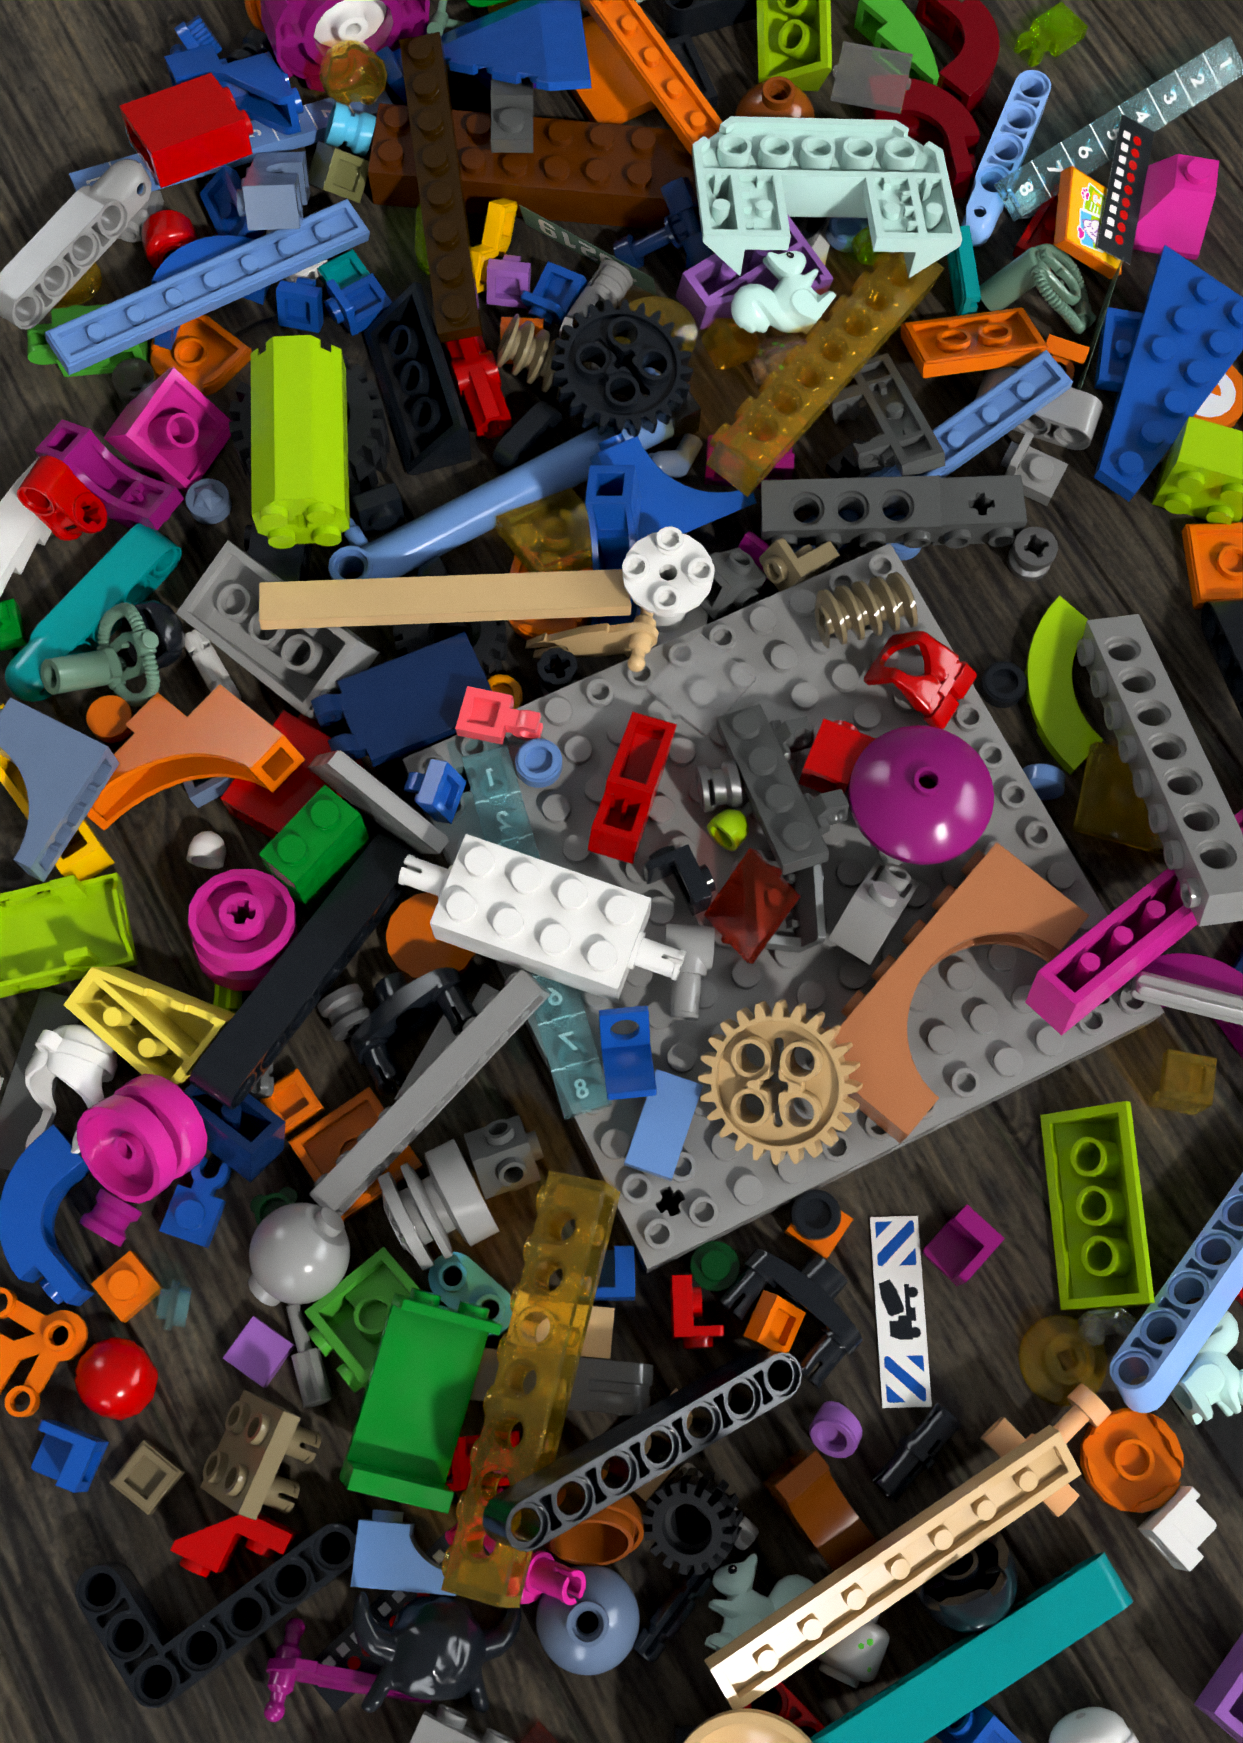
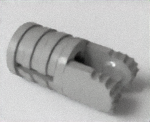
[566,260,633,319]

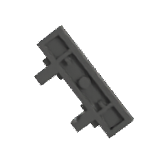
[827,353,945,477]
[716,704,849,875]

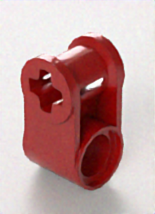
[17,455,107,541]

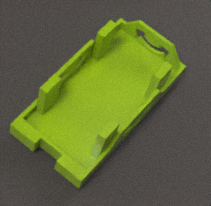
[0,872,138,998]

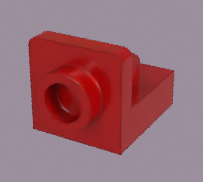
[670,1275,724,1349]

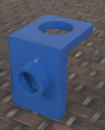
[599,1005,657,1100]

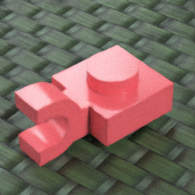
[455,686,543,745]

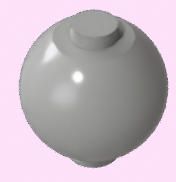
[248,1203,350,1306]

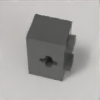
[932,475,1027,549]

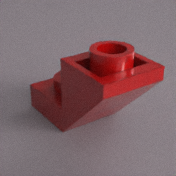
[170,1512,300,1577]

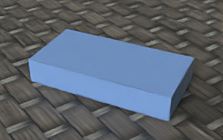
[624,1069,703,1181]

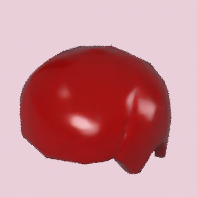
[74,1336,158,1421]

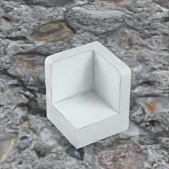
[1137,1486,1217,1572]

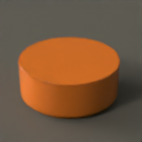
[86,695,134,743]

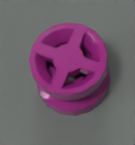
[79,1188,143,1247]

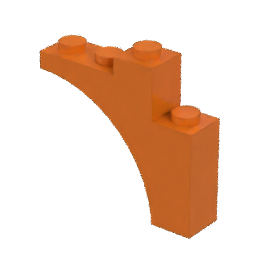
[87,684,305,831]

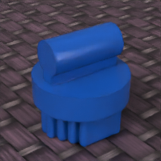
[170,15,222,55]

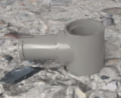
[664,924,715,1021]

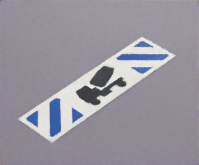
[870,1216,932,1408]

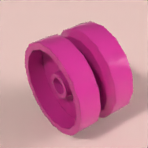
[188,869,298,991]
[77,1073,208,1204]

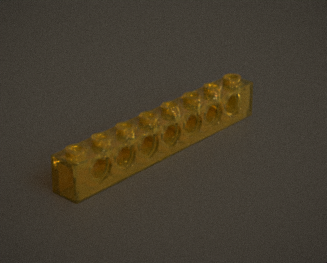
[706,252,945,497]
[441,1171,621,1608]

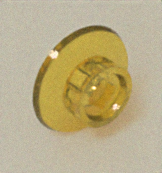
[1019,1315,1107,1406]

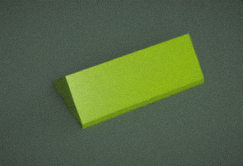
[757,0,832,91]
[1040,1101,1155,1310]

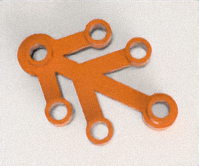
[0,1287,88,1417]

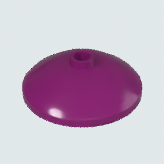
[848,725,994,865]

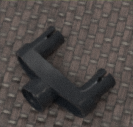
[351,967,478,1096]
[718,1248,863,1389]

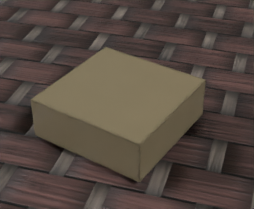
[110,1440,186,1515]

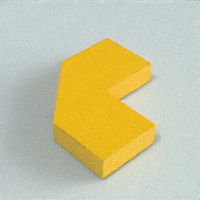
[471,198,517,294]

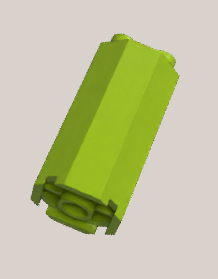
[251,335,350,549]

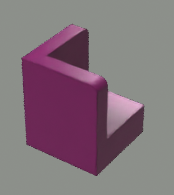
[922,1204,1005,1286]

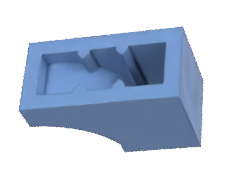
[350,1509,461,1596]

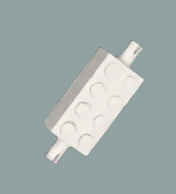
[398,834,686,1003]

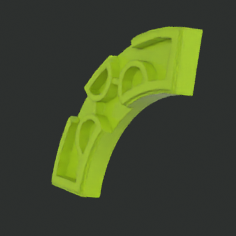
[1024,595,1103,775]

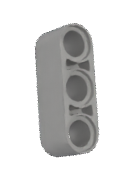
[974,367,1103,450]

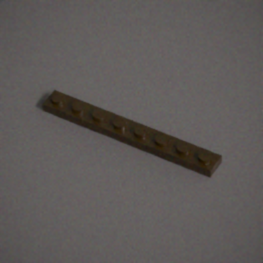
[399,32,483,343]

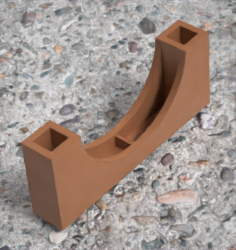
[808,842,1090,1143]

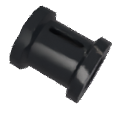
[537,647,578,696]

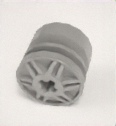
[377,1138,500,1271]

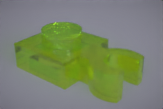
[1014,1,1088,67]

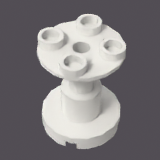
[622,526,715,649]

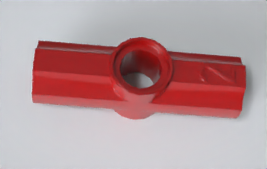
[444,335,512,439]

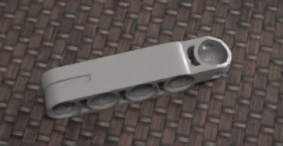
[0,159,151,330]

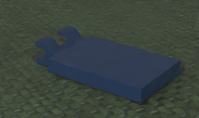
[311,632,492,767]

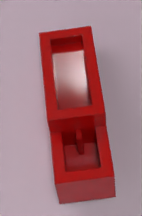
[587,711,677,864]

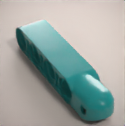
[5,523,182,702]

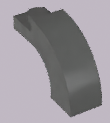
[491,74,534,153]

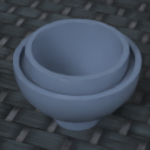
[536,1565,640,1676]

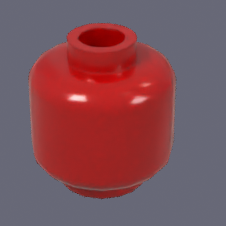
[141,210,198,270]

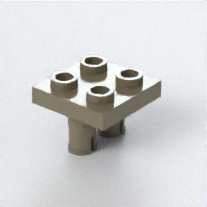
[200,1390,321,1520]

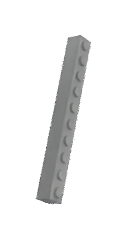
[309,969,551,1217]

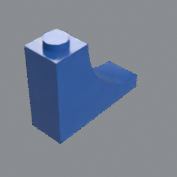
[590,433,757,540]

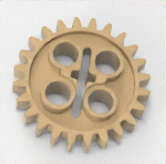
[698,999,863,1165]

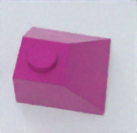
[1133,154,1219,260]
[104,367,232,493]

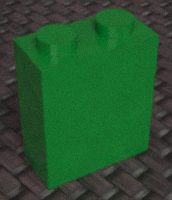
[259,785,371,916]

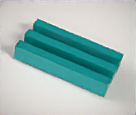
[946,225,981,316]

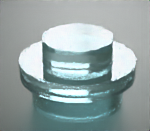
[155,1279,192,1331]

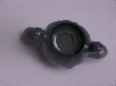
[352,1592,522,1713]

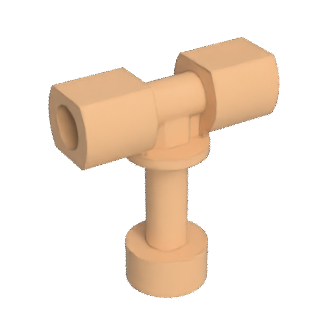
[980,1383,1111,1517]

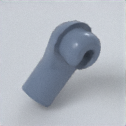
[648,433,703,479]

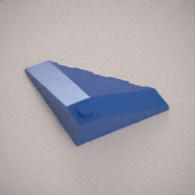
[441,0,591,91]

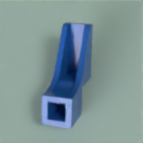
[164,44,304,135]

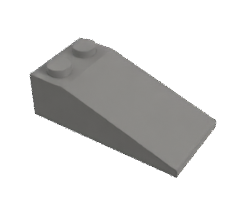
[176,540,379,721]

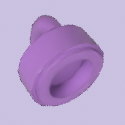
[809,1401,862,1458]

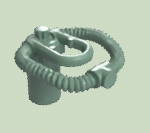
[979,243,1096,334]
[41,602,160,707]

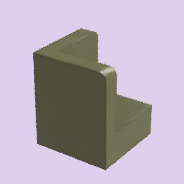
[308,141,370,203]

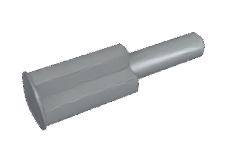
[286,1304,333,1407]

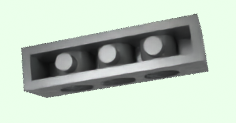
[760,475,942,550]

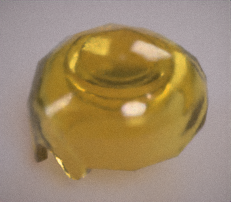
[320,40,388,107]

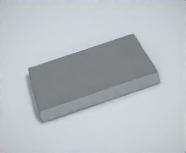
[307,750,449,854]

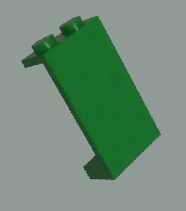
[339,1288,502,1514]

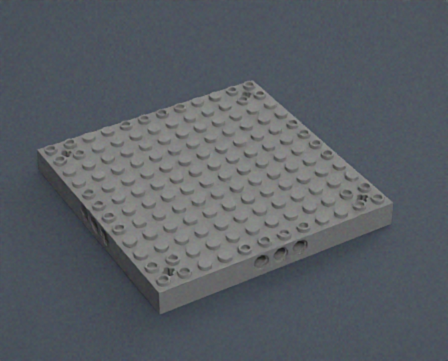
[402,543,1165,1274]

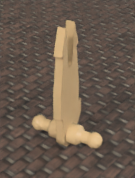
[525,606,659,672]

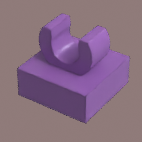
[487,254,531,309]

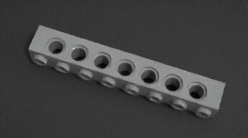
[1077,614,1243,927]

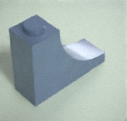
[0,697,120,882]

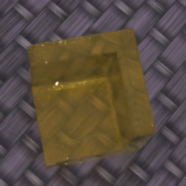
[1149,1049,1217,1115]

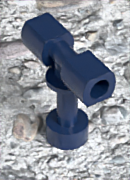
[613,177,715,269]

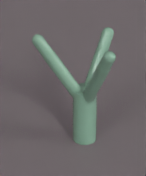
[427,0,468,36]

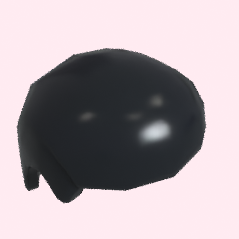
[121,600,185,669]

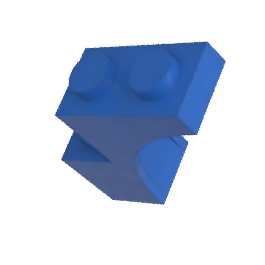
[585,465,642,625]

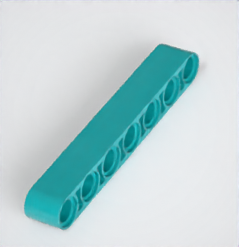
[810,1552,1133,1743]

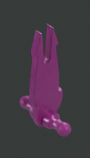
[264,1618,432,1722]

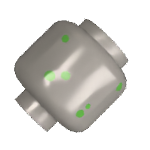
[816,1614,890,1688]

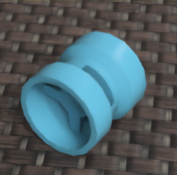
[324,101,376,157]

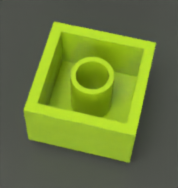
[1152,416,1243,525]

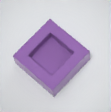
[223,1316,296,1388]

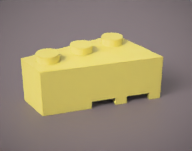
[63,967,235,1091]

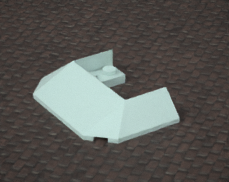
[692,116,962,279]

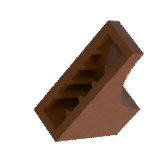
[761,1449,878,1573]

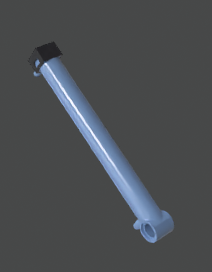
[328,367,701,580]

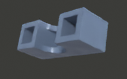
[236,151,311,231]

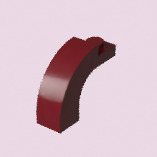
[915,0,1000,115]
[862,77,980,199]

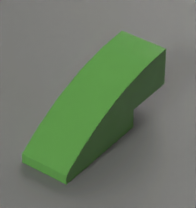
[854,0,939,86]

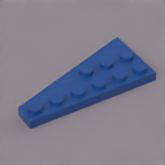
[1094,245,1243,502]

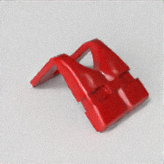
[863,631,977,730]

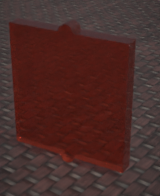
[704,848,801,964]

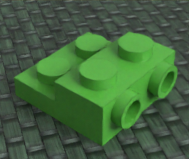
[304,1247,421,1393]

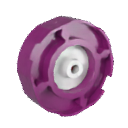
[260,0,430,93]

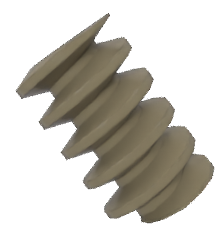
[496,314,592,400]
[815,572,918,648]

